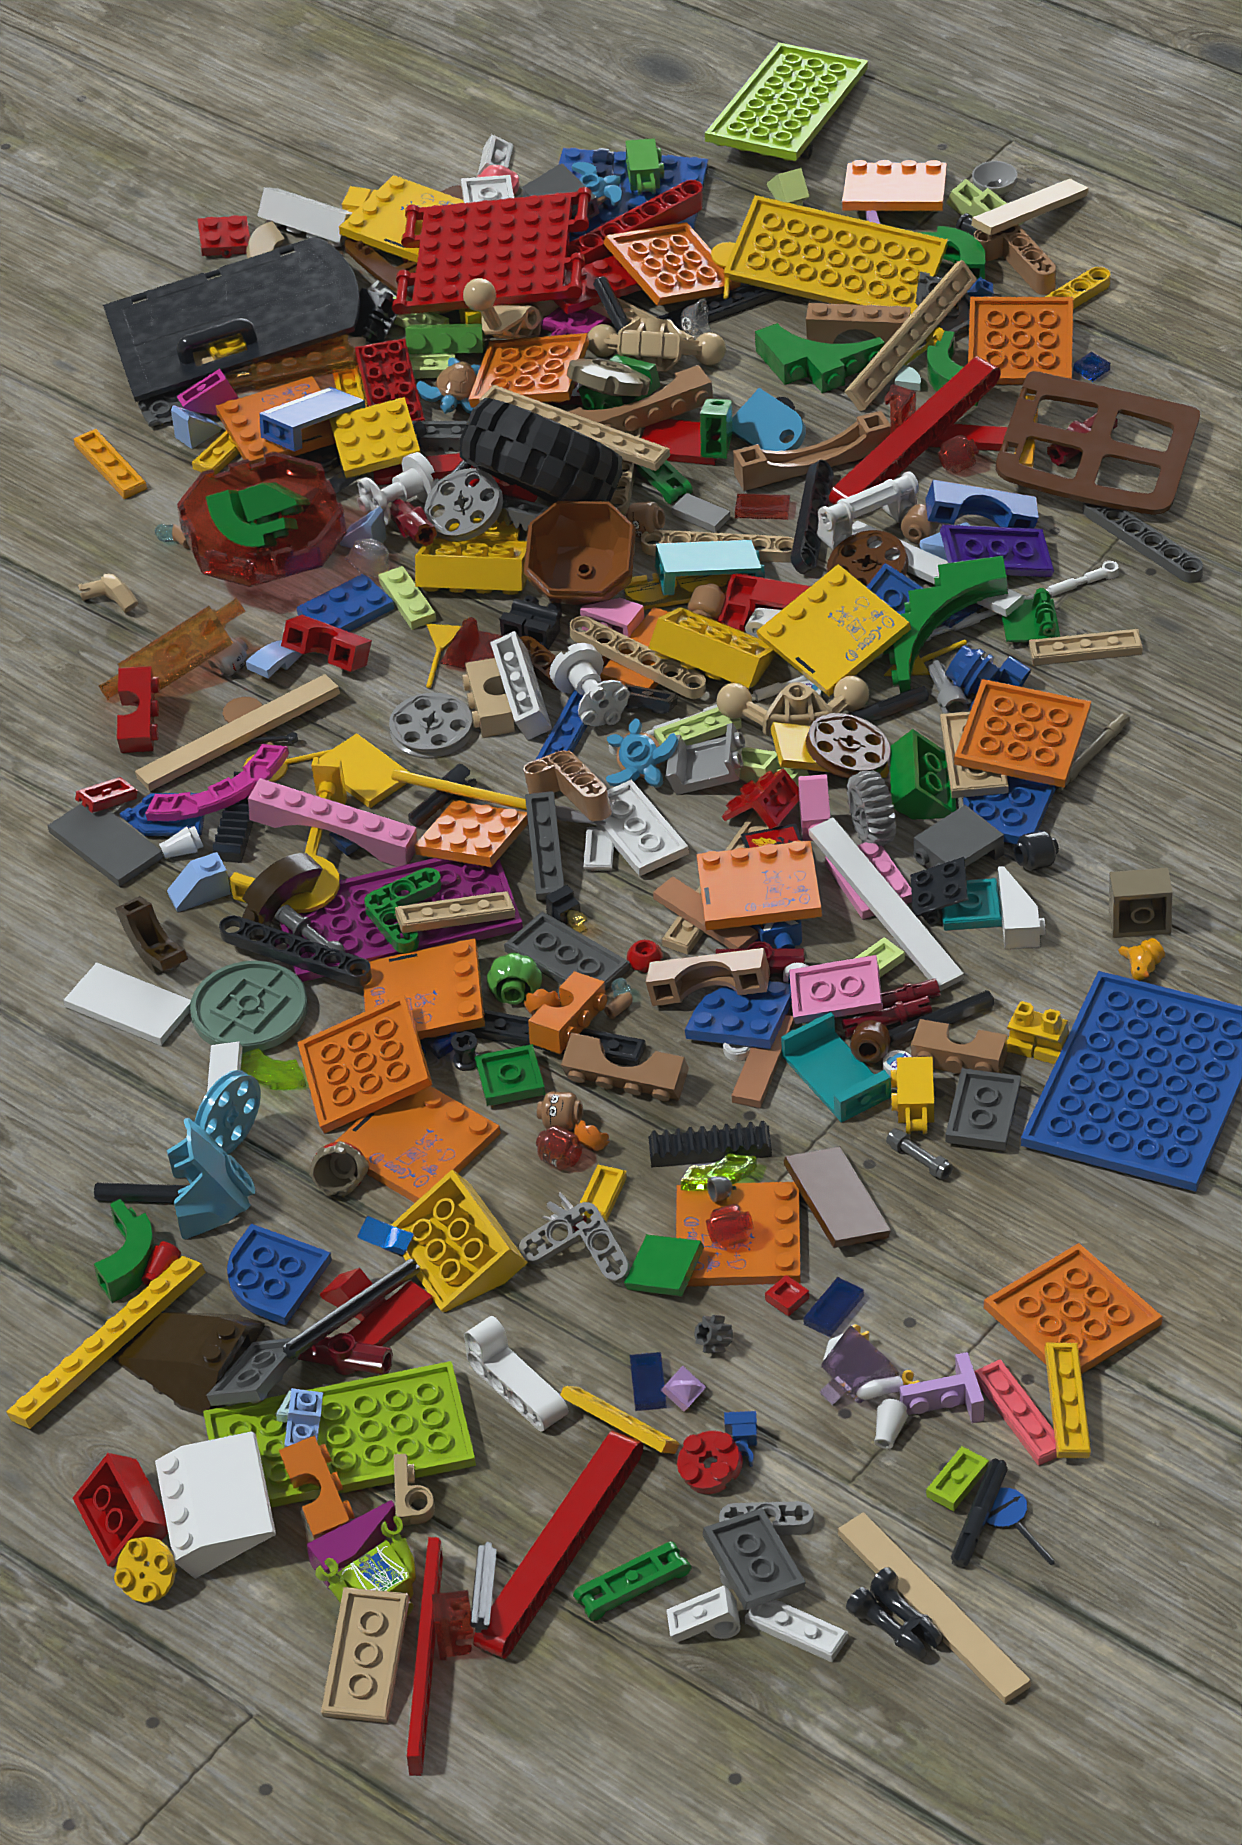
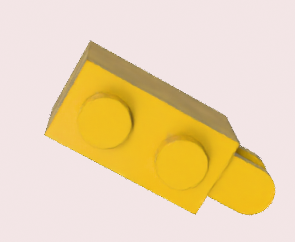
[891,1057,934,1134]

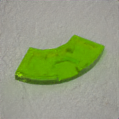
[241,1048,306,1090]
[681,1154,757,1191]

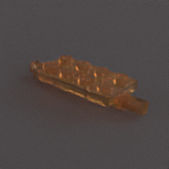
[226,334,375,390]
[98,597,246,700]

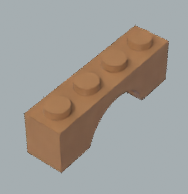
[806,303,911,344]
[646,948,770,1006]
[561,1033,689,1101]

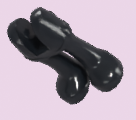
[846,1567,943,1660]

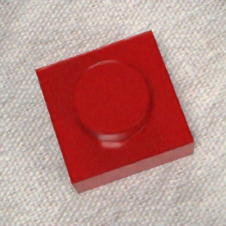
[765,1275,810,1317]

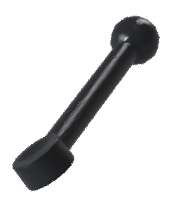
[243,732,298,746]

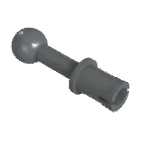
[276,905,345,963]

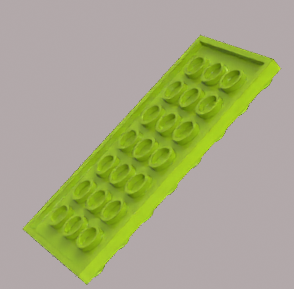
[705,43,868,161]
[203,1361,476,1507]

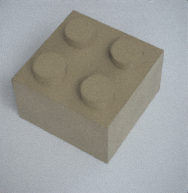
[1109,868,1173,938]

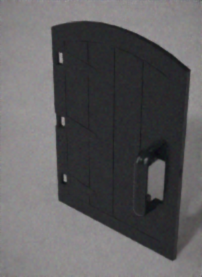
[103,236,360,402]

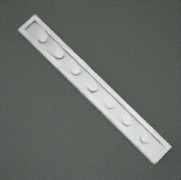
[852,520,1024,617]
[809,817,964,991]

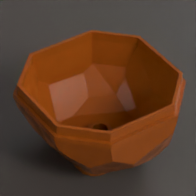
[524,501,636,605]

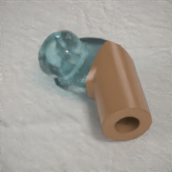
[154,524,194,548]
[604,978,633,1019]

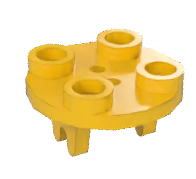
[114,1537,178,1603]

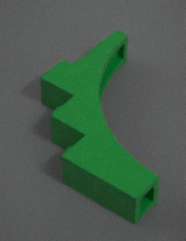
[883,556,1008,694]

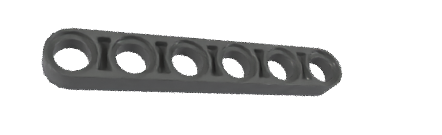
[1083,502,1203,583]

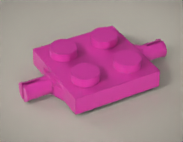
[543,307,612,336]

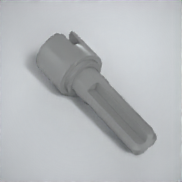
[928,660,969,714]

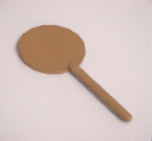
[223,697,274,745]

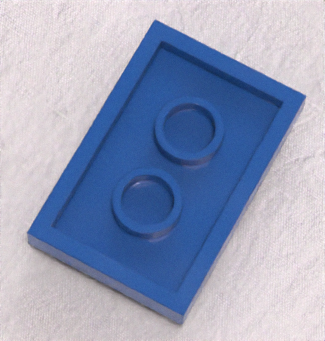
[297,573,394,632]

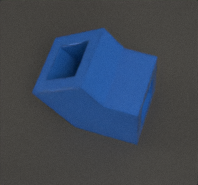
[967,277,994,297]

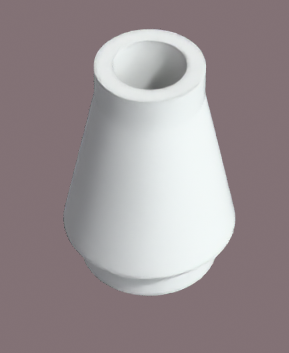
[159,826,204,859]
[874,1399,908,1449]

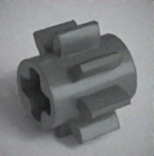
[694,1315,733,1354]

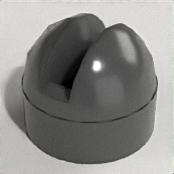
[707,1176,732,1202]

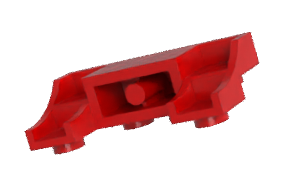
[718,574,811,632]

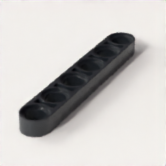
[791,459,834,574]
[219,915,372,987]

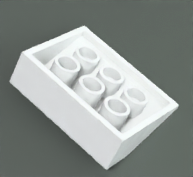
[155,1432,276,1579]

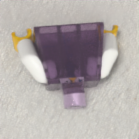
[819,1324,920,1405]

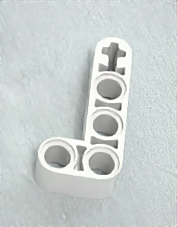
[464,1316,569,1432]

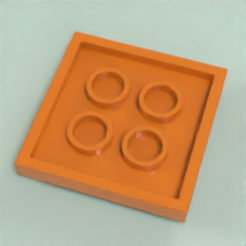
[414,801,528,867]

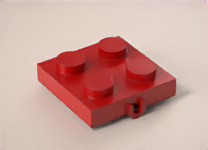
[197,215,250,258]

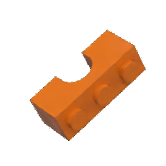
[528,971,607,1054]
[279,1435,355,1540]

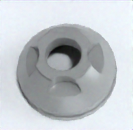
[972,161,1017,197]

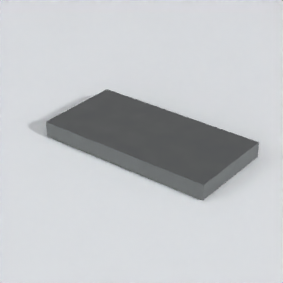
[48,803,163,887]
[504,911,630,991]

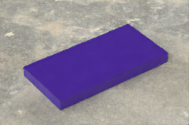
[940,525,1054,577]

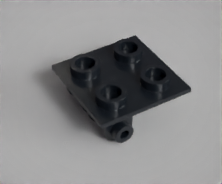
[347,288,398,344]
[910,857,968,925]

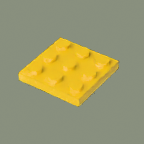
[329,397,421,478]

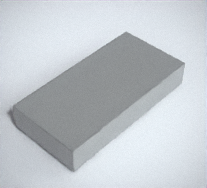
[672,493,731,533]

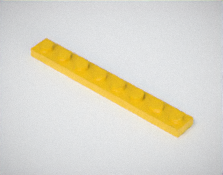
[6,1256,206,1429]

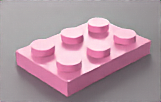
[825,842,912,920]
[789,955,883,1024]

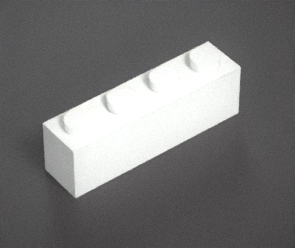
[258,187,352,247]

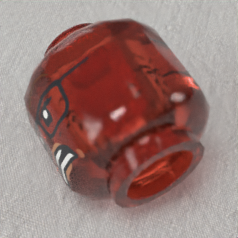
[536,1125,582,1170]

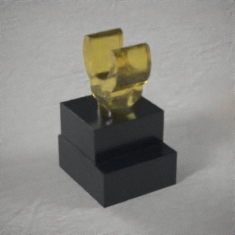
[546,885,588,934]

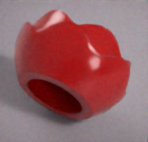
[627,939,663,973]

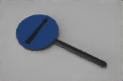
[986,1487,1055,1565]

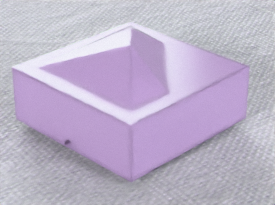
[661,1366,706,1411]

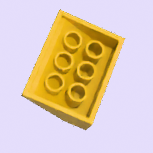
[415,538,527,595]
[648,607,777,689]
[391,1169,528,1313]

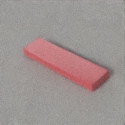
[974,1359,1057,1466]

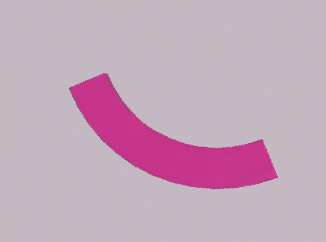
[145,744,289,821]

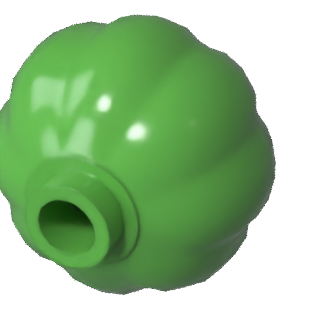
[487,952,542,1004]

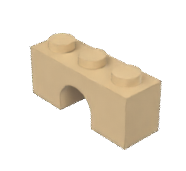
[462,658,515,738]

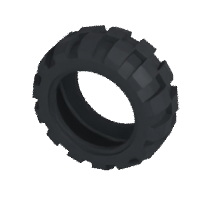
[460,398,622,503]

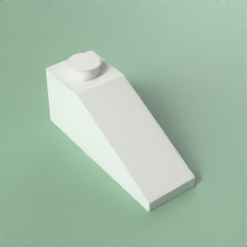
[998,866,1045,949]

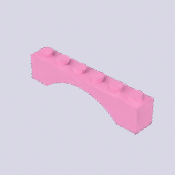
[248,778,417,867]

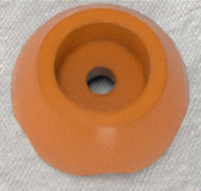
[524,989,560,1016]
[574,1120,610,1151]

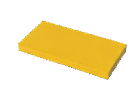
[771,722,890,778]

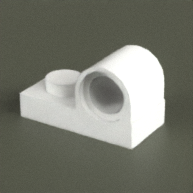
[667,1585,740,1643]

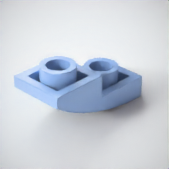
[246,640,302,679]
[284,1388,323,1448]

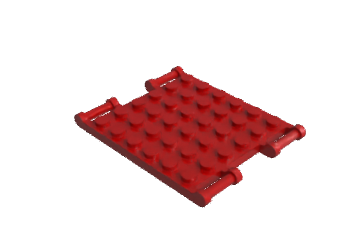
[392,187,592,315]

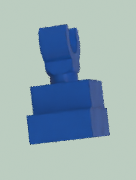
[724,1411,757,1467]

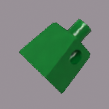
[700,399,732,459]

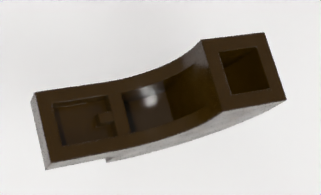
[242,853,323,939]
[115,896,188,974]

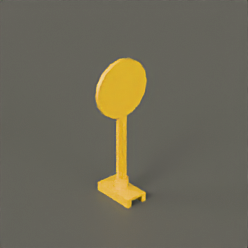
[280,757,347,913]

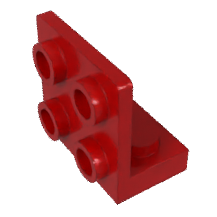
[721,768,799,829]

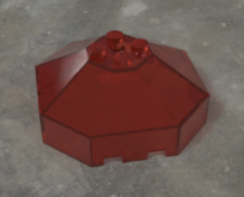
[177,452,347,587]

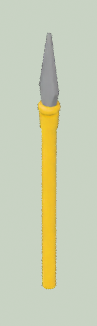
[391,769,606,825]

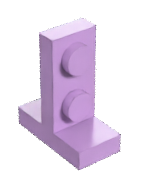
[900,1352,984,1423]

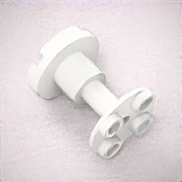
[357,452,439,526]
[549,643,630,726]

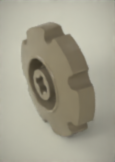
[567,359,651,396]

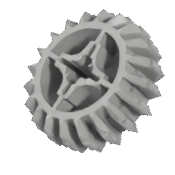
[847,770,896,846]

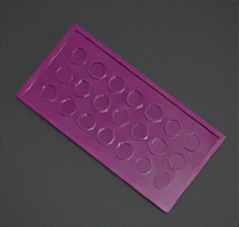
[276,858,523,982]

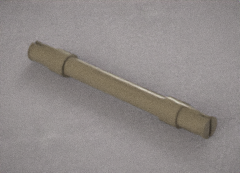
[1055,712,1130,793]

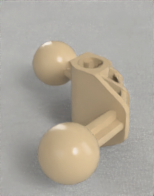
[463,278,559,340]
[588,318,726,372]
[716,676,869,736]

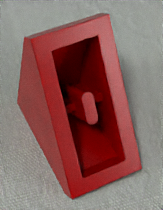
[320,1268,386,1321]

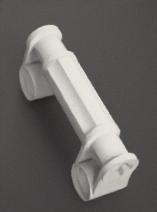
[817,471,919,550]

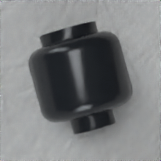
[1014,830,1059,871]

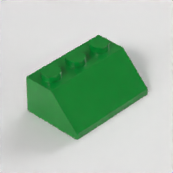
[889,729,956,820]

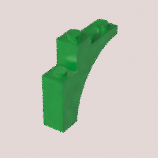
[755,323,885,393]

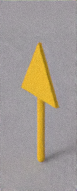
[884,640,967,676]

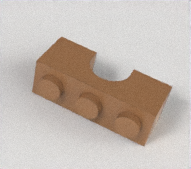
[911,1019,1007,1074]

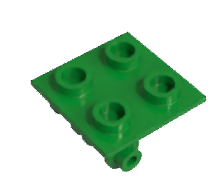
[1001,588,1060,642]

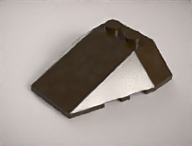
[112,1312,265,1417]

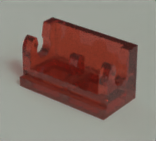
[885,384,916,433]
[432,1590,474,1661]

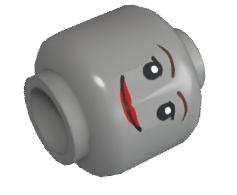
[207,636,248,676]

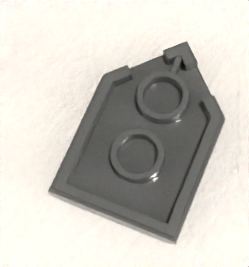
[915,271,970,337]
[138,382,198,427]

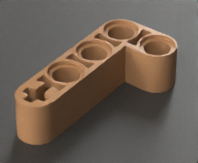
[974,224,1056,295]
[523,750,612,821]

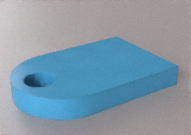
[732,388,806,451]

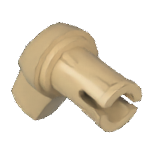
[79,573,138,614]

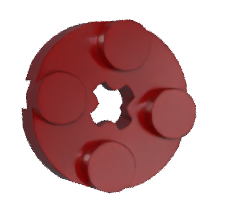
[677,1431,743,1494]

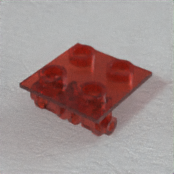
[440,617,503,669]

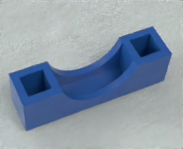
[925,480,1039,529]

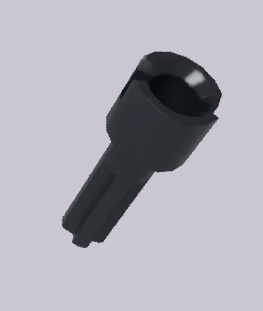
[408,764,477,827]

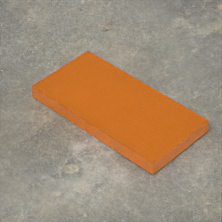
[600,607,677,689]

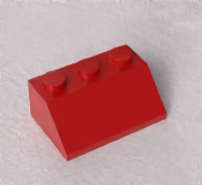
[72,1453,168,1567]

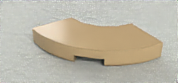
[246,221,285,258]

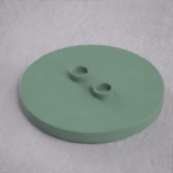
[190,961,308,1053]

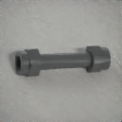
[886,1128,953,1180]

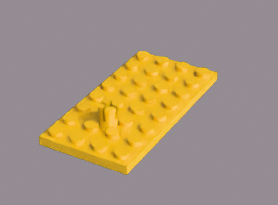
[724,195,948,314]

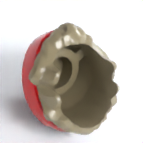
[309,1141,369,1197]

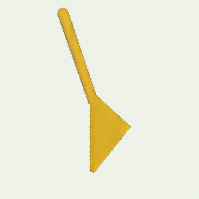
[426,624,466,688]

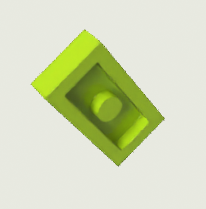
[926,1446,989,1511]

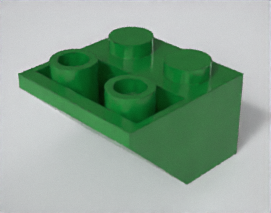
[238,483,310,525]

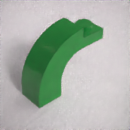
[917,226,986,280]
[927,331,979,406]
[206,490,298,548]
[94,1199,155,1303]

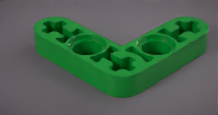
[364,868,442,954]

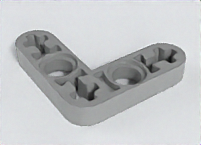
[519,1202,631,1284]
[719,1501,814,1589]

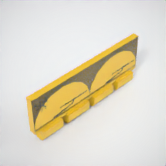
[624,573,732,610]

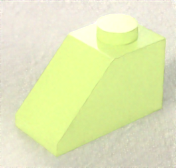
[767,168,810,206]

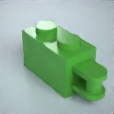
[625,138,664,195]

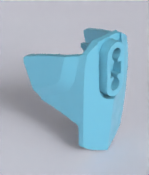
[167,1117,255,1239]

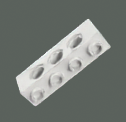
[490,631,552,740]

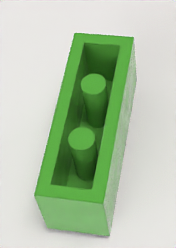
[405,324,486,354]

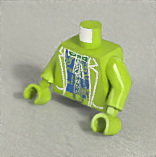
[315,1516,416,1616]

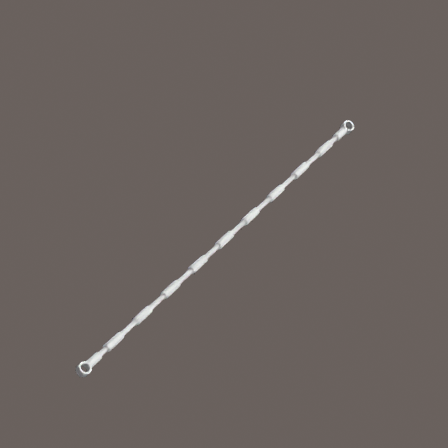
[608,561,1119,755]

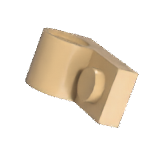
[394,1454,435,1526]

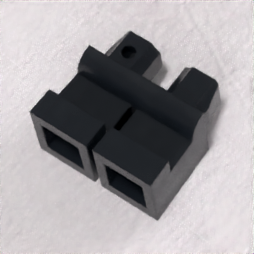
[499,595,562,650]

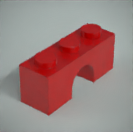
[281,615,372,672]
[117,666,160,753]

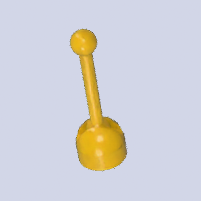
[904,326,944,366]

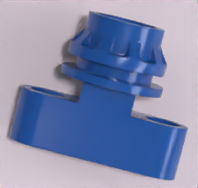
[945,645,1031,711]

